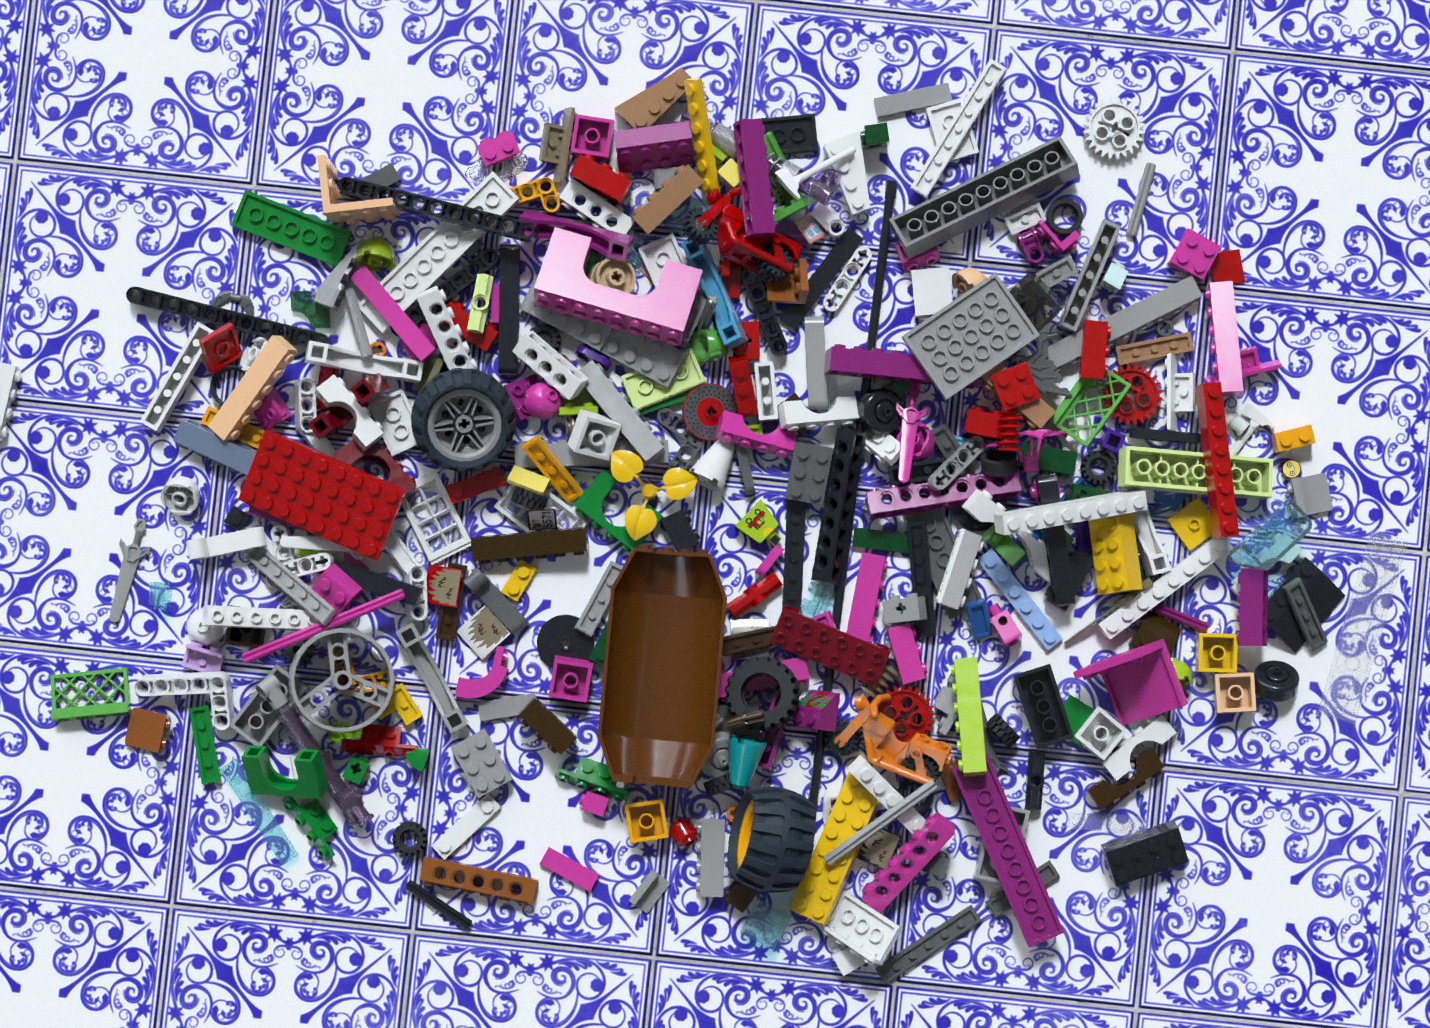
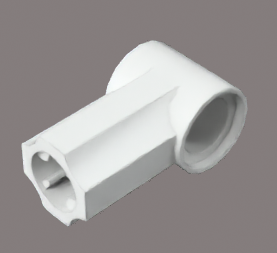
[810,202,845,239]

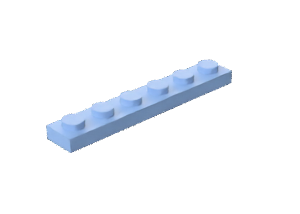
[977,548,1063,651]

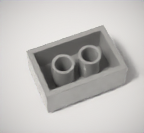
[451,728,513,798]

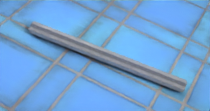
[824,780,938,866]

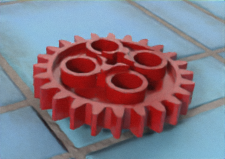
[1101,364,1163,426]
[878,685,935,742]

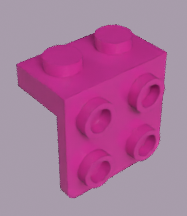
[1035,220,1081,256]

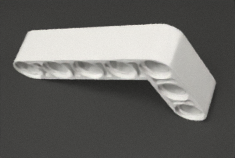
[134,671,235,730]

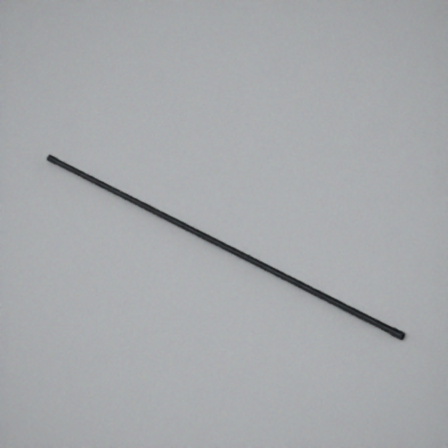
[808,180,898,859]

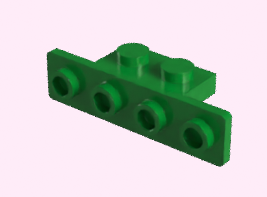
[555,756,630,801]
[282,797,338,861]

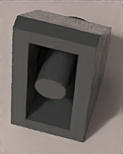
[921,854,950,878]

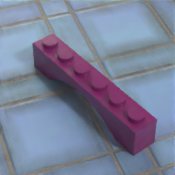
[519,209,635,261]

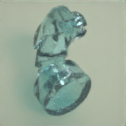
[627,229,646,270]

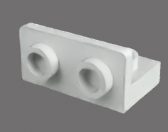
[864,434,900,466]

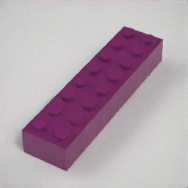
[824,344,983,389]

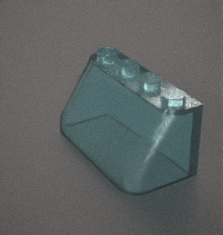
[1226,497,1312,571]

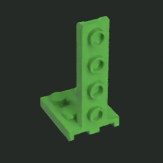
[764,131,818,222]

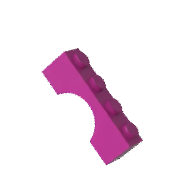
[715,410,797,458]

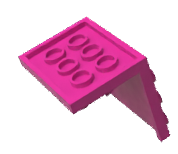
[1073,639,1188,726]

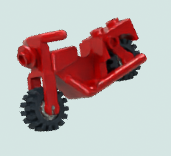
[680,187,801,284]

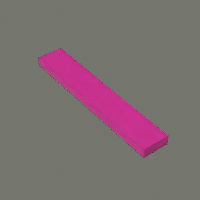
[350,265,437,363]

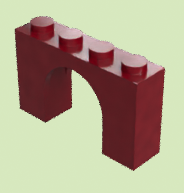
[307,373,390,439]
[331,439,417,500]

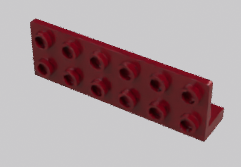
[769,604,892,687]

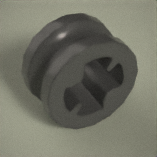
[1156,319,1174,337]

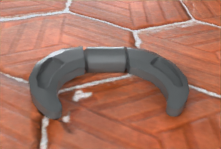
[212,291,254,324]

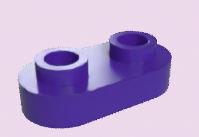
[575,344,612,372]

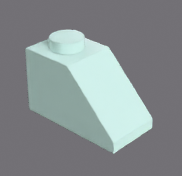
[1099,262,1128,294]

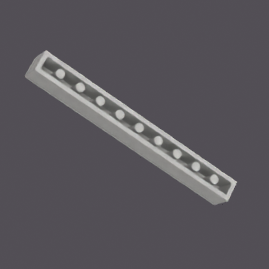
[1019,275,1202,372]

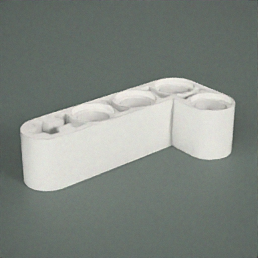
[186,526,267,560]

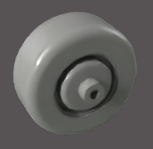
[702,732,732,778]

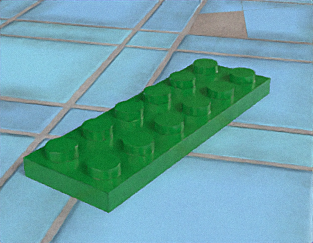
[231,190,352,267]

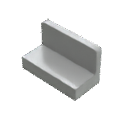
[629,869,670,913]

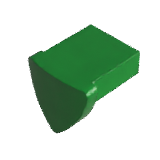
[405,748,430,771]

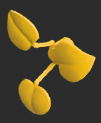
[611,450,698,540]

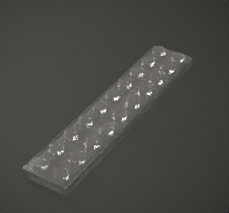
[1317,529,1409,724]

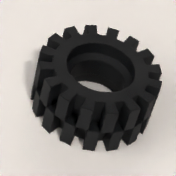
[530,323,561,357]
[1080,450,1116,485]
[511,486,548,510]
[985,713,1020,748]
[703,772,733,797]
[392,821,428,857]

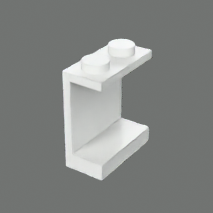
[910,267,953,321]

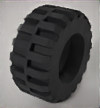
[725,656,801,731]

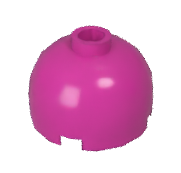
[524,381,563,421]
[896,422,935,461]

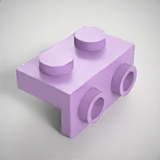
[181,641,226,672]

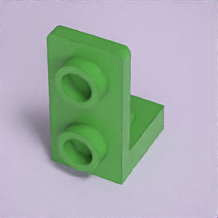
[982,523,1026,567]

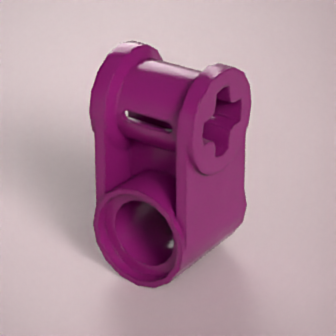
[1016,227,1044,266]

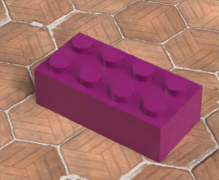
[614,121,695,173]

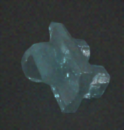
[800,581,835,617]

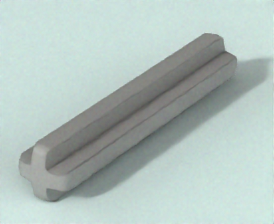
[697,295,718,330]

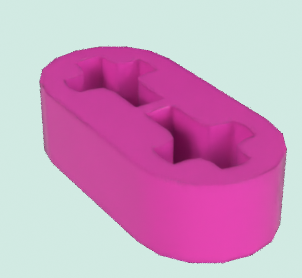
[755,544,784,578]

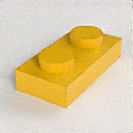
[501,560,537,602]

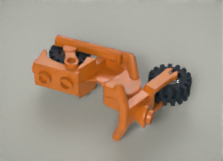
[824,693,953,787]

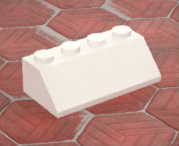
[935,528,984,610]

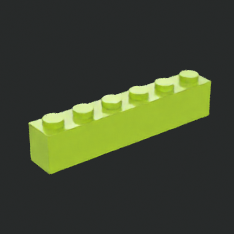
[951,657,987,777]

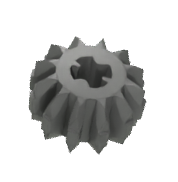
[283,638,316,666]

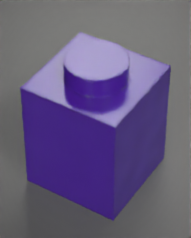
[1099,428,1126,455]

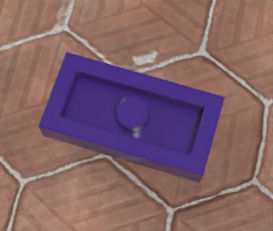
[1075,521,1092,552]

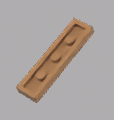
[1115,332,1194,366]

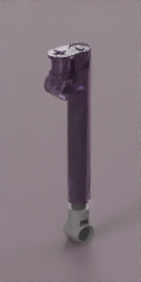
[255,674,374,827]

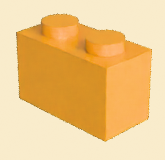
[1270,424,1316,453]

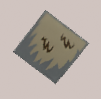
[730,619,769,661]

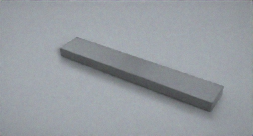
[246,547,338,626]

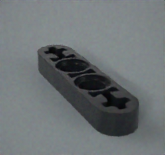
[1128,428,1202,444]

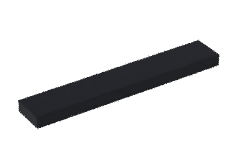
[779,227,863,330]
[782,500,806,610]
[907,521,937,637]
[316,553,423,606]

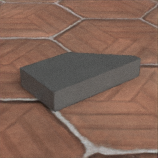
[361,163,401,187]

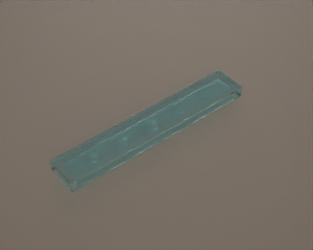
[220,758,299,866]

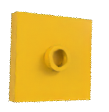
[1167,498,1212,551]

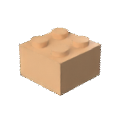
[1213,672,1256,714]

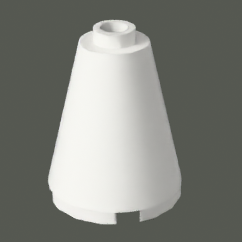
[689,439,735,492]

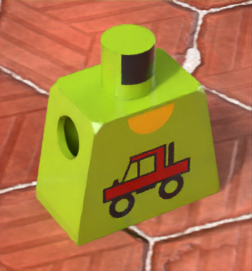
[735,499,782,546]

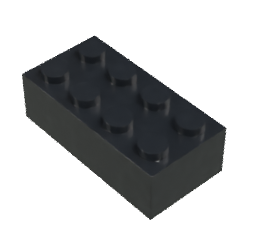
[1013,664,1074,749]
[1101,820,1189,887]

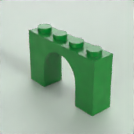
[574,469,663,553]
[241,745,329,799]

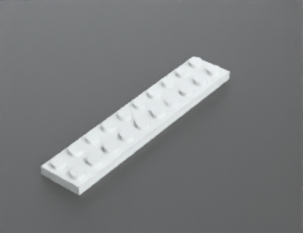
[359,172,520,333]

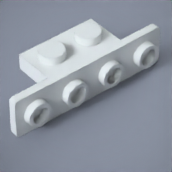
[1165,354,1195,431]

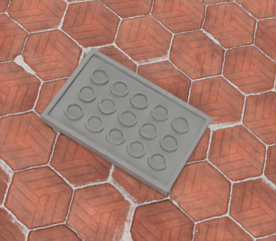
[901,272,1040,401]

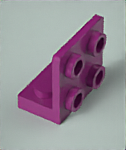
[503,374,539,425]

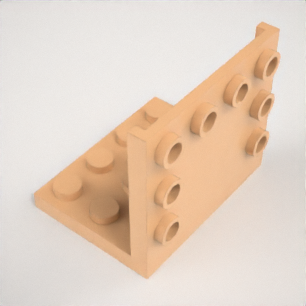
[317,155,400,225]

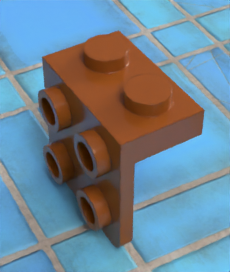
[125,708,171,753]

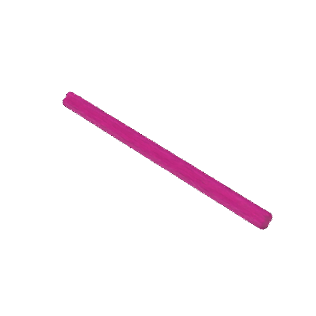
[242,589,405,663]

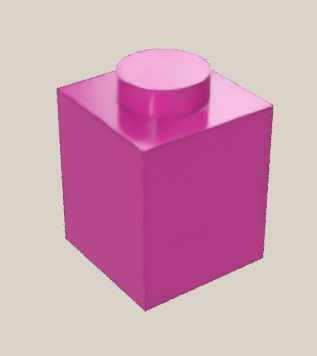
[579,791,609,817]

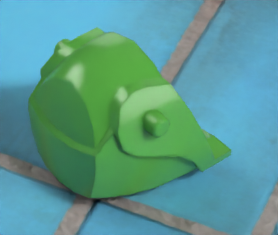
[690,327,729,362]

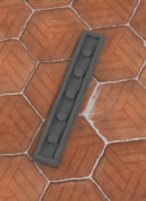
[875,904,982,985]

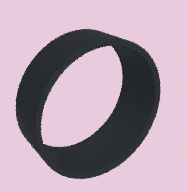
[210,365,246,405]

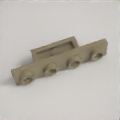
[538,107,576,184]

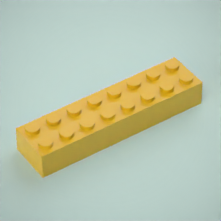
[789,772,880,925]

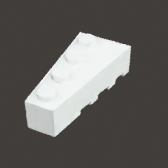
[823,130,870,218]

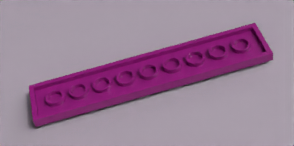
[951,753,1065,948]

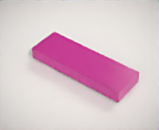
[539,847,599,892]

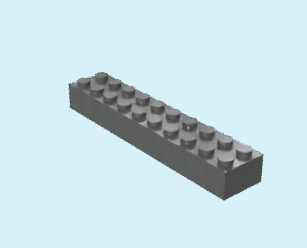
[889,136,1080,259]

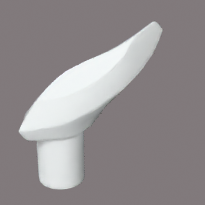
[823,789,839,826]

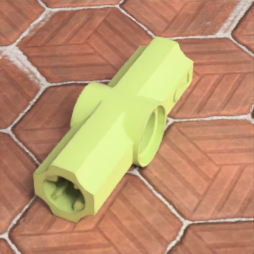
[467,274,494,334]

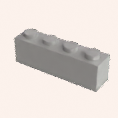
[696,818,725,897]

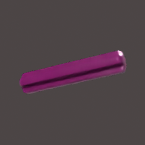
[1153,603,1209,633]

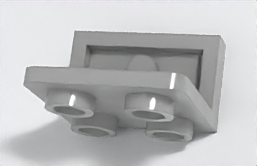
[1286,473,1333,518]

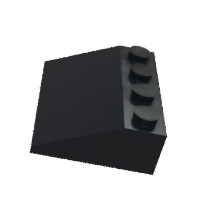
[1268,557,1346,653]

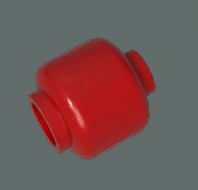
[669,818,697,847]

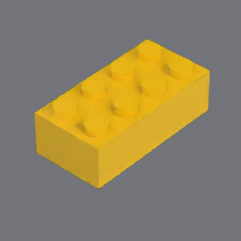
[1088,513,1143,595]

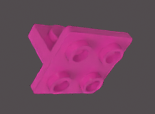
[253,385,292,430]

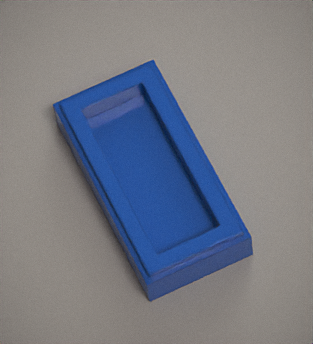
[965,598,992,640]

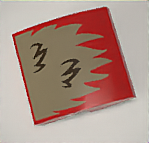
[426,565,464,608]

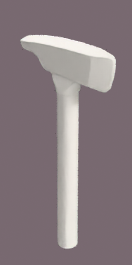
[775,146,856,200]
[1229,403,1275,456]

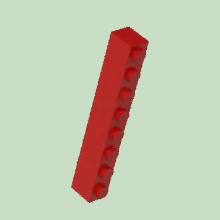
[1195,382,1239,540]

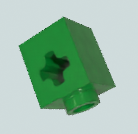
[342,754,371,785]

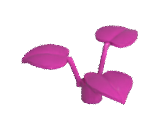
[982,429,1068,472]

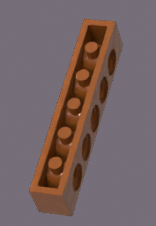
[419,856,539,906]

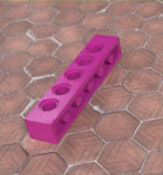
[862,812,955,913]

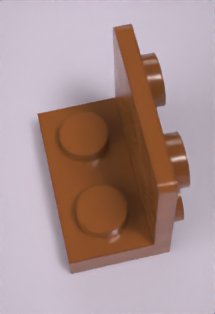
[766,259,809,304]

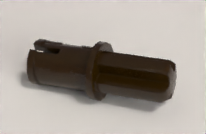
[726,710,765,730]

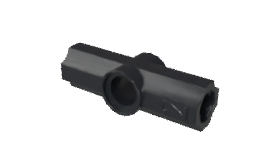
[1024,751,1045,810]

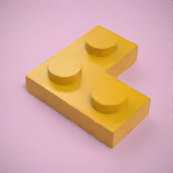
[370,683,423,725]

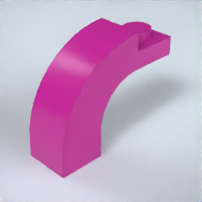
[455,646,509,698]

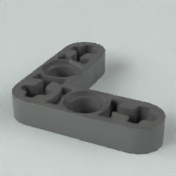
[657,408,706,471]

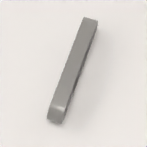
[928,436,985,491]

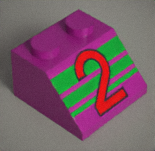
[792,689,840,732]

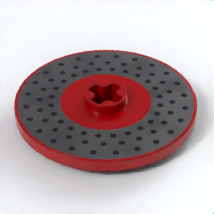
[682,383,738,441]

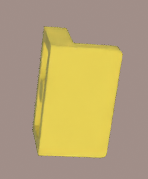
[507,465,550,496]

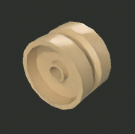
[588,258,636,293]

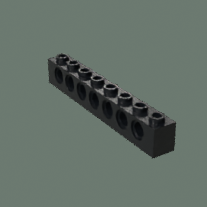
[811,428,867,585]

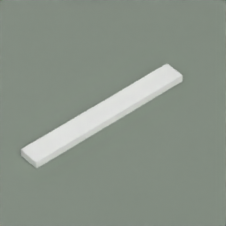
[910,58,1007,198]

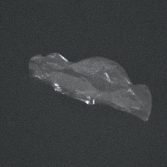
[464,153,528,185]

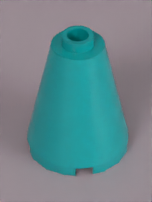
[728,734,767,789]

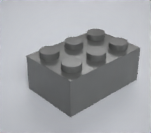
[785,441,833,505]

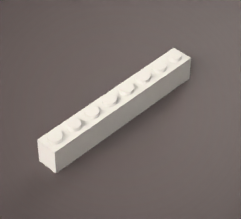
[994,489,1148,535]
[1096,537,1233,640]

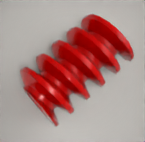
[996,411,1023,452]

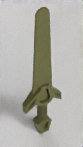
[1064,577,1154,644]

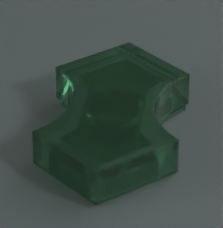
[290,290,331,329]

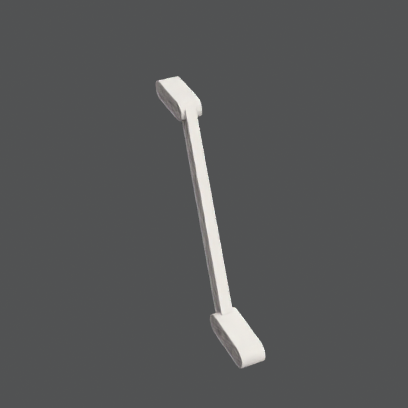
[294,377,428,621]

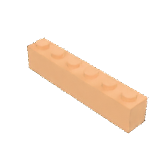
[208,335,298,441]

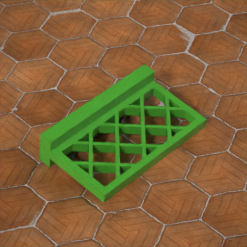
[1049,369,1132,448]
[50,668,132,722]

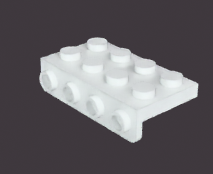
[818,890,903,965]

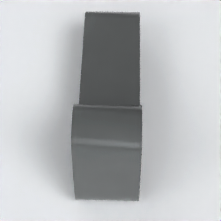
[463,568,529,636]

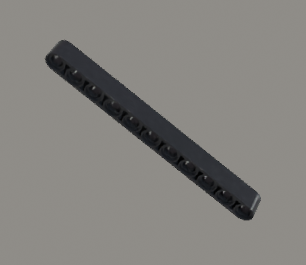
[338,177,539,243]
[126,286,331,347]

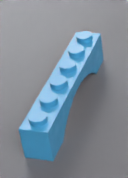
[681,240,748,349]

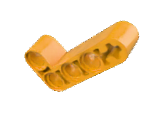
[510,177,561,215]

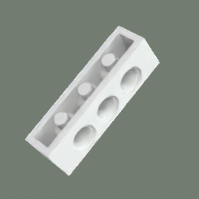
[559,178,635,235]
[512,331,589,400]

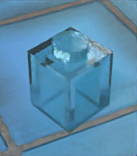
[149,582,172,610]

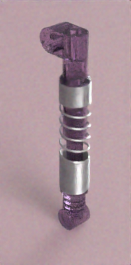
[679,107,841,205]

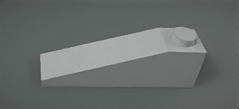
[313,238,365,312]

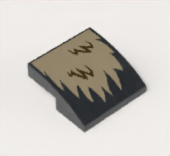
[857,828,901,870]

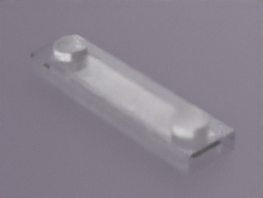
[1068,808,1147,835]

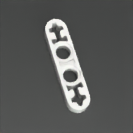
[823,246,872,312]

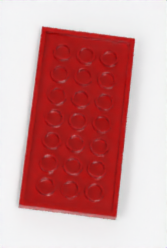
[238,429,407,562]

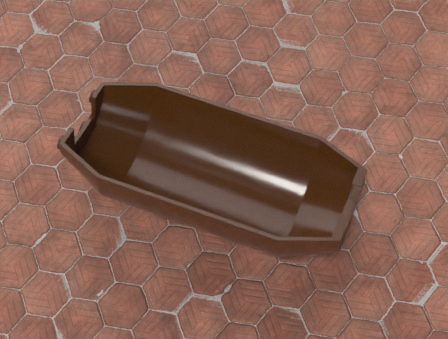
[598,544,727,788]

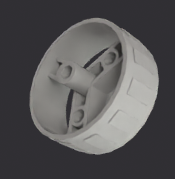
[288,628,394,733]

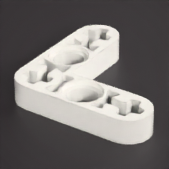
[271,524,334,577]

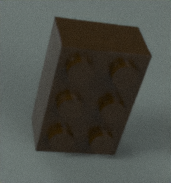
[518,696,577,755]

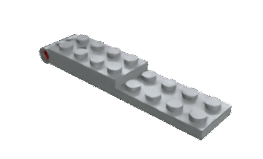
[519,275,687,388]

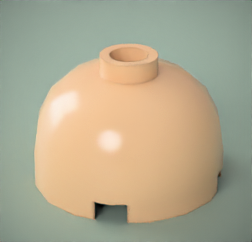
[952,268,987,297]

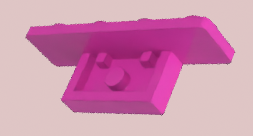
[1204,346,1282,383]

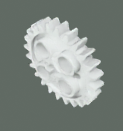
[1083,98,1145,160]

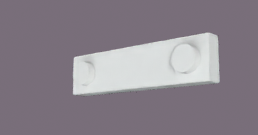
[432,793,501,860]

